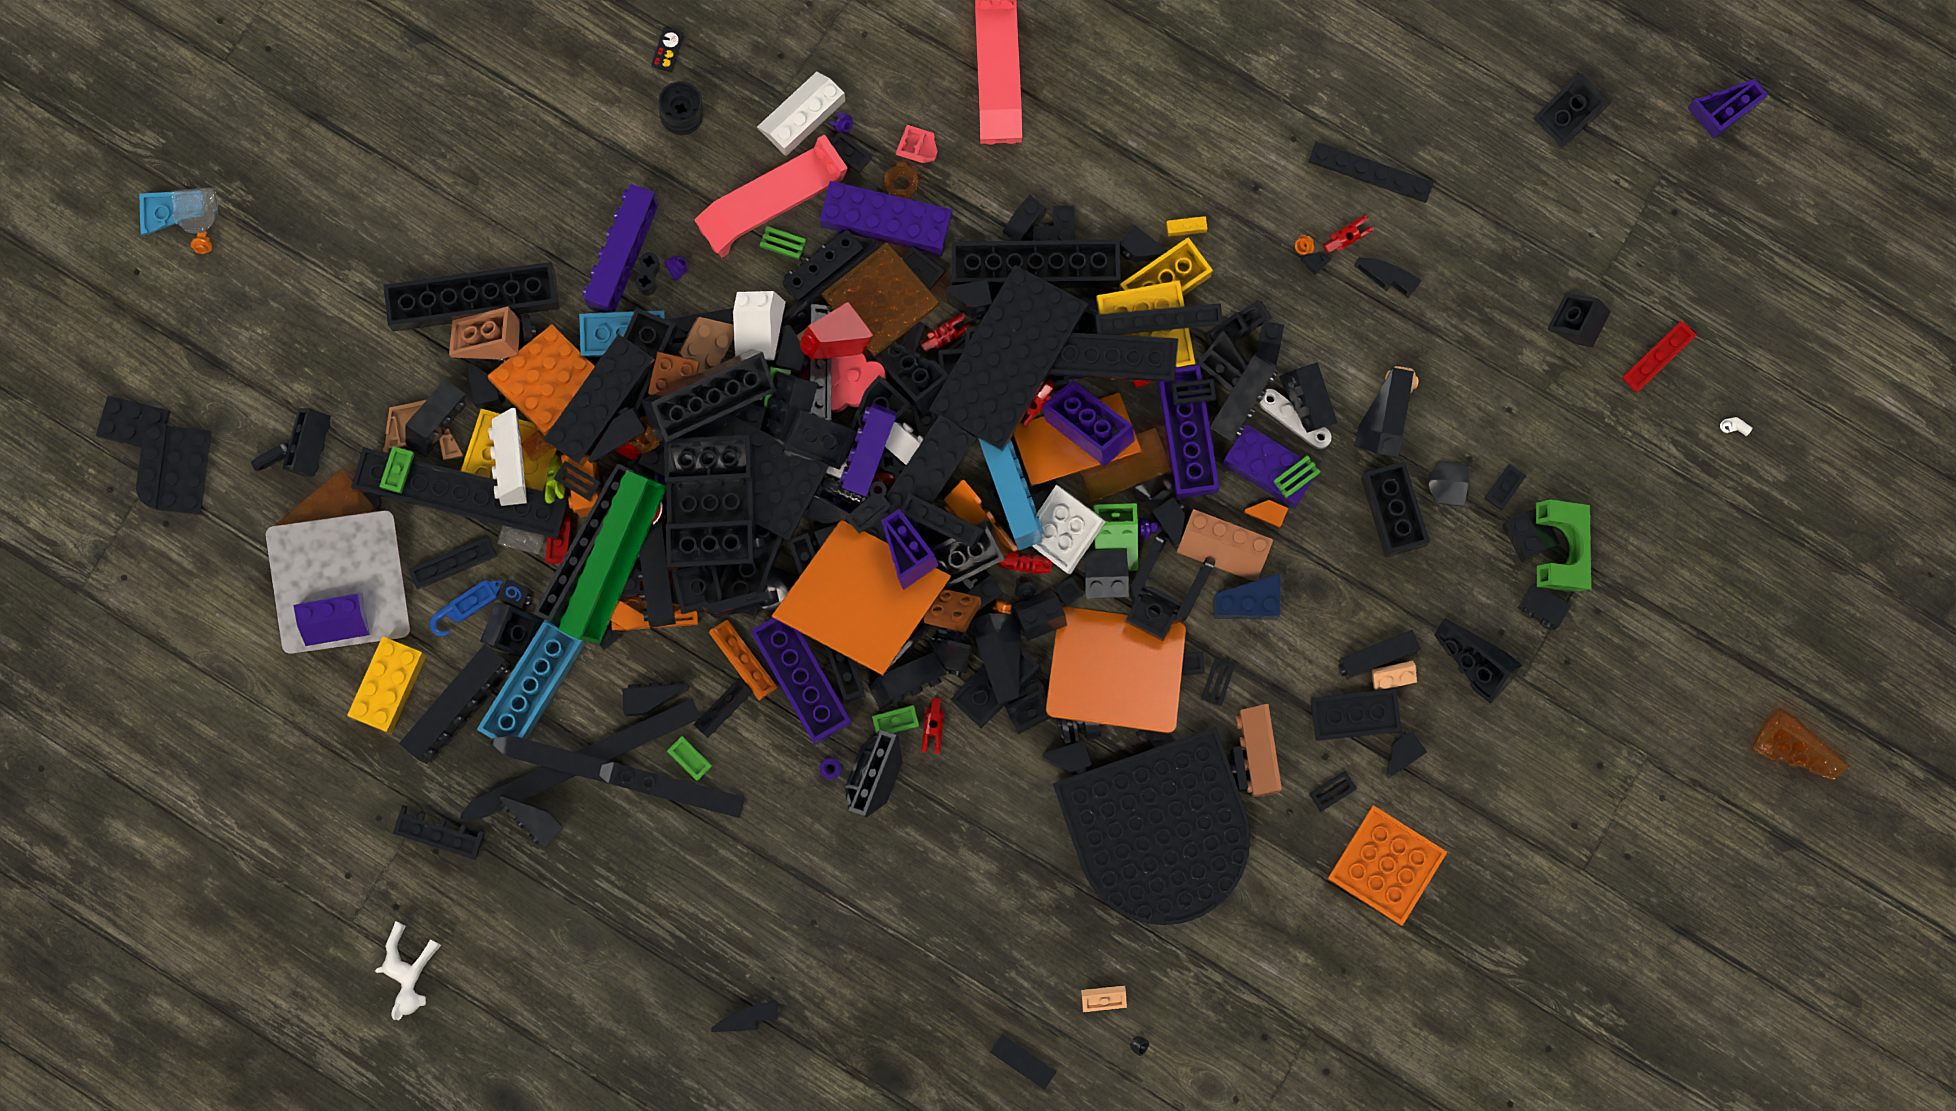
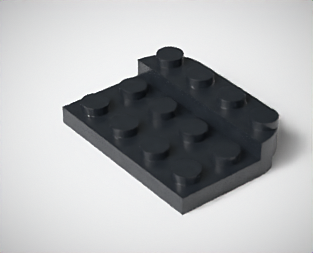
[136,424,212,515]

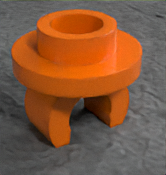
[191,231,212,254]

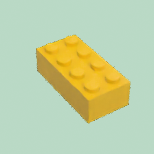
[1119,237,1213,296]
[347,636,427,735]

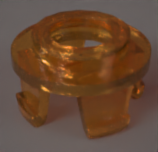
[884,162,919,198]
[629,415,660,453]

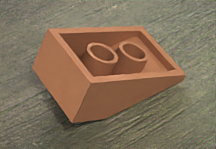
[449,307,521,359]

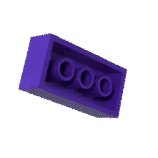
[1043,380,1135,466]
[840,403,897,497]
[1222,425,1319,509]

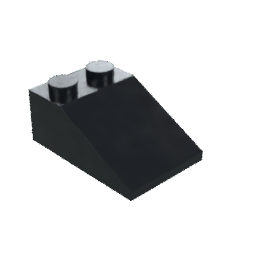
[1533,73,1611,148]

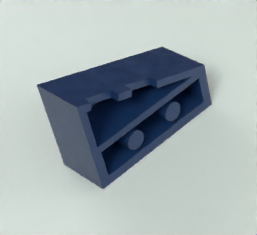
[1213,574,1280,620]

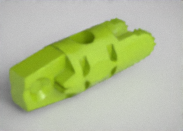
[545,456,566,503]

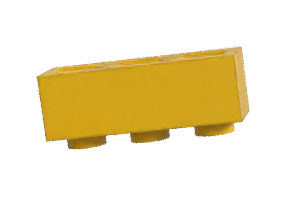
[1166,216,1207,237]

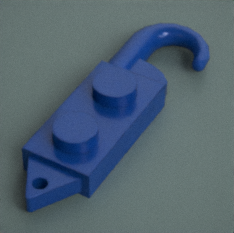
[430,580,504,636]

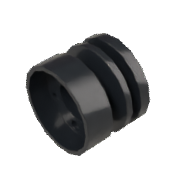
[658,81,703,135]
[1056,718,1101,744]

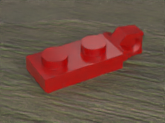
[545,507,572,564]

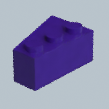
[1688,79,1768,139]
[881,509,939,590]

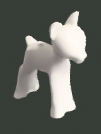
[375,921,441,1020]

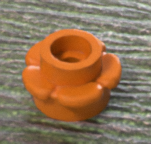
[1295,235,1315,255]
[992,600,1012,614]

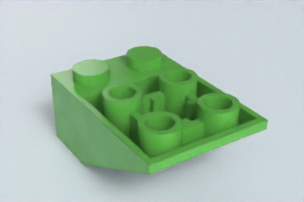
[1093,504,1138,571]

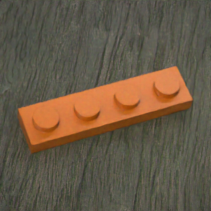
[709,620,778,700]

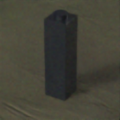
[1337,630,1421,680]

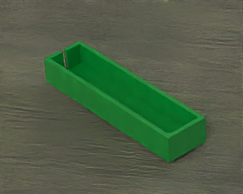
[558,470,667,644]

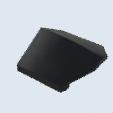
[1428,462,1469,507]
[762,567,800,612]

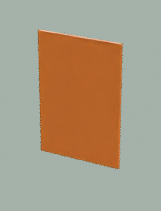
[1013,393,1142,486]

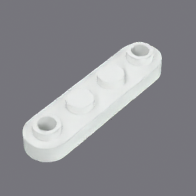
[1259,389,1331,449]

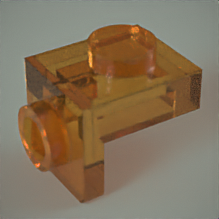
[522,430,555,461]

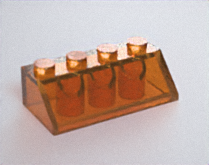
[1079,428,1170,502]

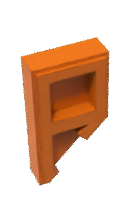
[1244,500,1288,529]
[610,601,649,631]

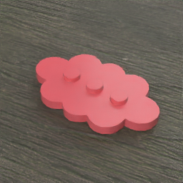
[798,354,886,413]

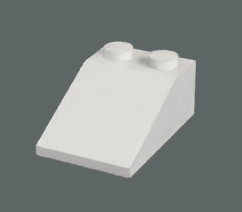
[733,291,786,360]

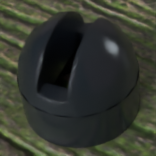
[1130,1036,1149,1056]

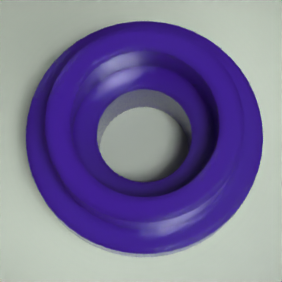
[820,758,841,780]

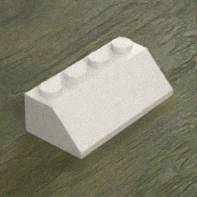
[757,72,845,156]
[489,408,527,506]

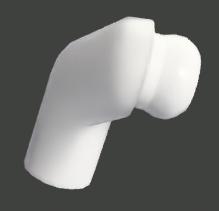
[1720,417,1753,436]

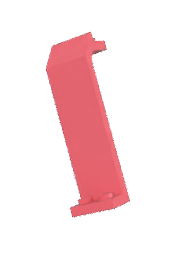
[975,0,1022,145]
[694,135,847,258]

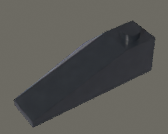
[1434,618,1522,704]

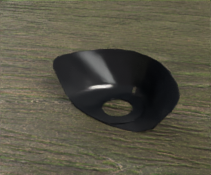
[1134,467,1173,505]

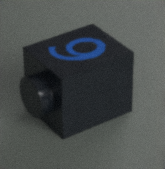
[498,579,534,611]

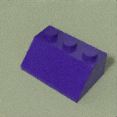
[293,593,370,646]

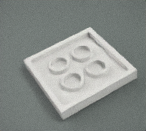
[1032,485,1106,574]

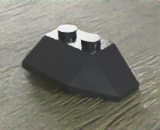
[845,730,903,817]

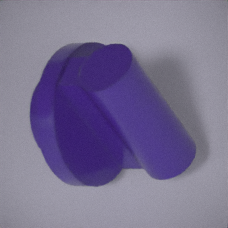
[664,256,688,281]

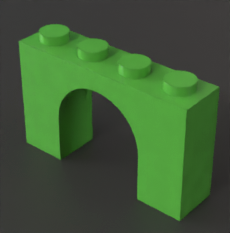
[1536,500,1591,592]

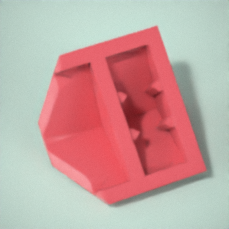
[896,125,938,163]

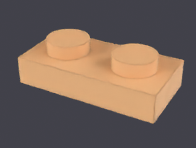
[1372,661,1417,691]
[1081,986,1127,1012]

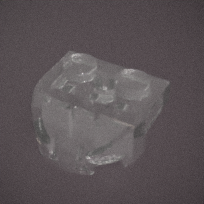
[171,187,218,233]

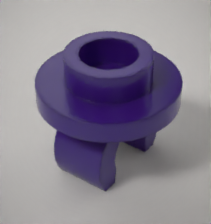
[830,112,853,134]
[1138,518,1160,540]

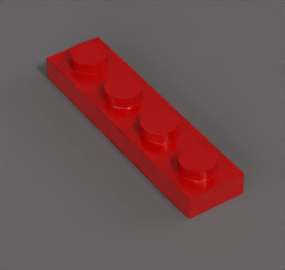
[1621,321,1696,393]

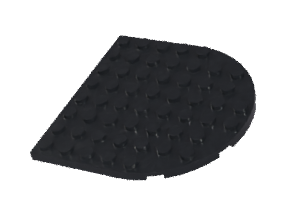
[1053,727,1250,925]

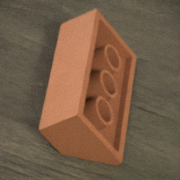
[1177,509,1273,582]
[1236,704,1282,797]

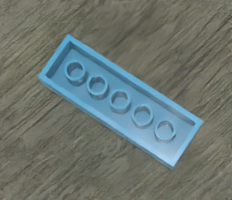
[979,439,1044,550]
[477,622,586,739]

